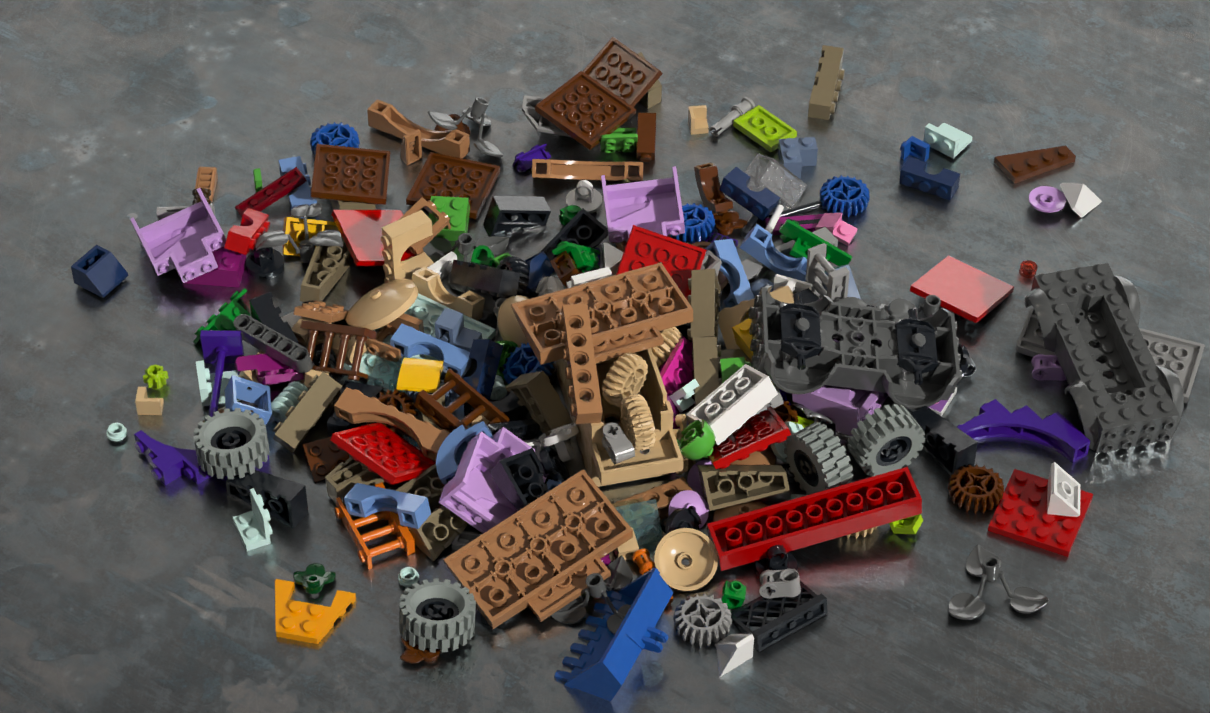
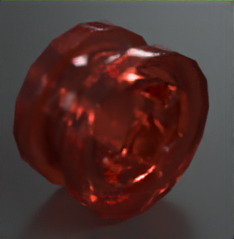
[1019,260,1038,278]

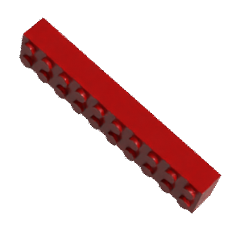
[707,467,922,571]

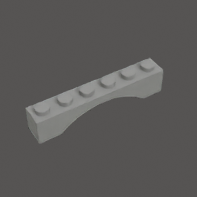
[741,227,838,284]

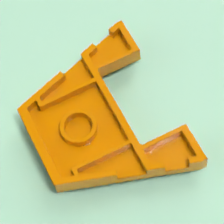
[275,579,356,644]

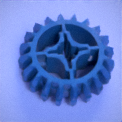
[310,122,360,155]
[819,175,870,218]
[667,203,715,244]
[502,343,555,384]

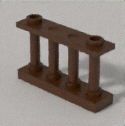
[300,320,377,381]
[414,369,510,433]

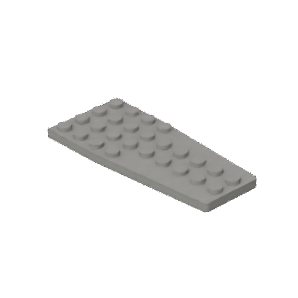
[1016,308,1205,403]

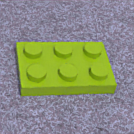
[733,105,797,152]

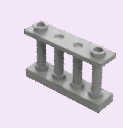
[805,243,850,302]

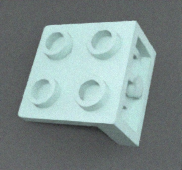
[196,360,241,406]
[233,488,273,551]

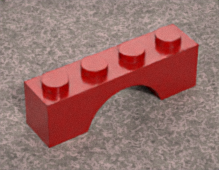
[224,208,270,255]

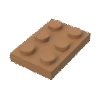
[294,300,349,323]

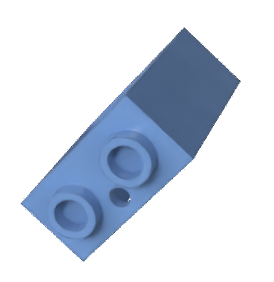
[224,375,272,425]

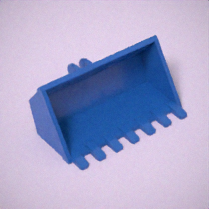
[554,568,674,701]

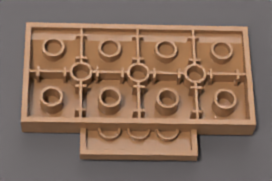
[511,263,693,365]
[443,469,633,629]

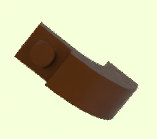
[694,163,733,215]

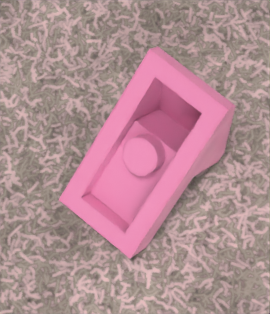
[815,213,858,246]

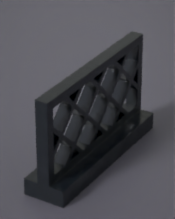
[731,581,828,652]

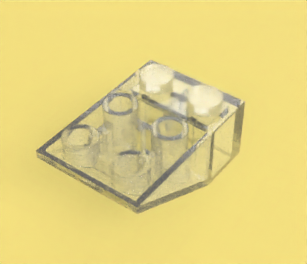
[745,154,807,209]

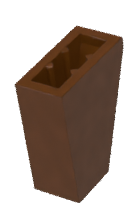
[637,113,656,162]

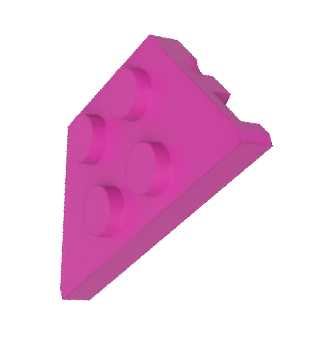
[660,338,694,396]

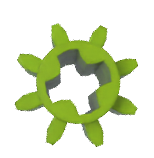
[143,365,168,389]

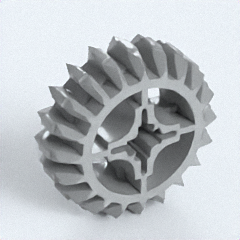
[673,593,732,647]

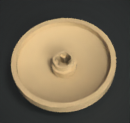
[346,279,418,330]

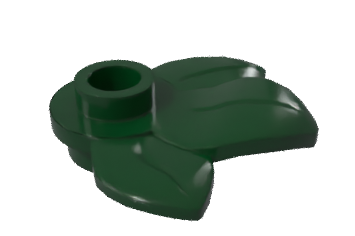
[293,563,336,594]

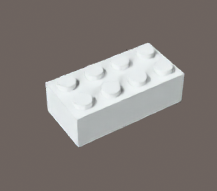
[686,364,778,445]

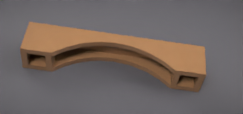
[367,99,470,158]
[532,159,644,182]
[334,387,450,462]

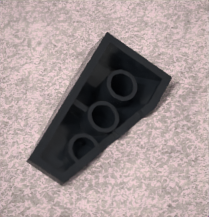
[539,208,608,261]
[490,448,548,511]

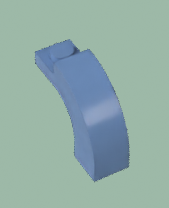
[436,421,493,485]

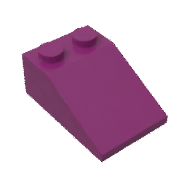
[185,246,247,288]

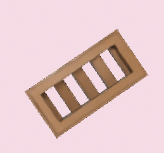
[400,129,422,165]
[195,167,218,202]

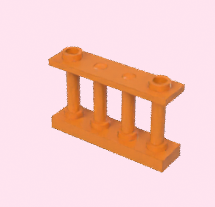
[334,483,415,570]

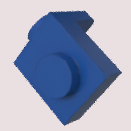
[900,136,930,162]

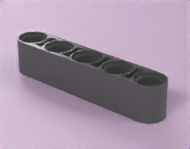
[233,314,313,373]

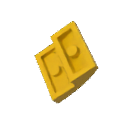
[397,358,443,393]

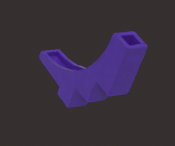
[957,399,1090,463]
[134,430,269,486]

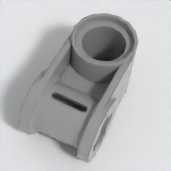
[602,423,635,464]
[759,569,801,599]

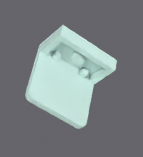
[923,123,972,158]

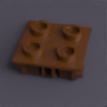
[303,437,350,483]

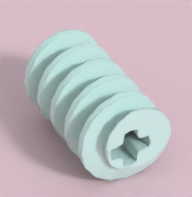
[271,381,308,423]

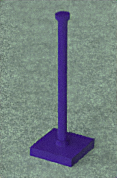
[200,330,244,417]

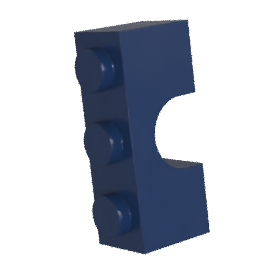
[899,157,960,200]
[719,167,780,221]
[463,339,503,402]

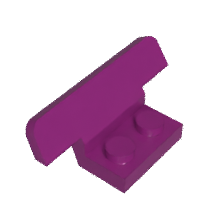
[235,354,313,385]

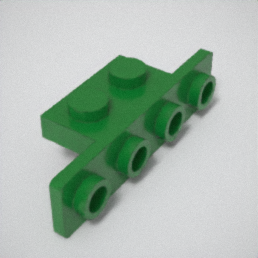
[779,219,853,266]
[552,241,600,271]
[193,288,251,344]

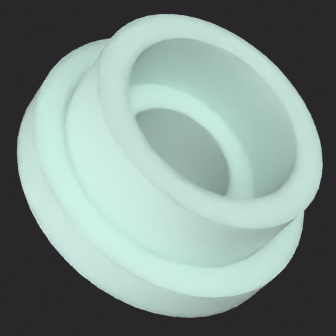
[106,423,127,441]
[398,567,419,587]

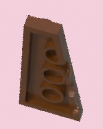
[994,145,1076,184]

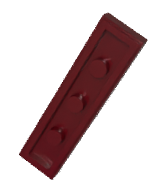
[235,167,307,218]

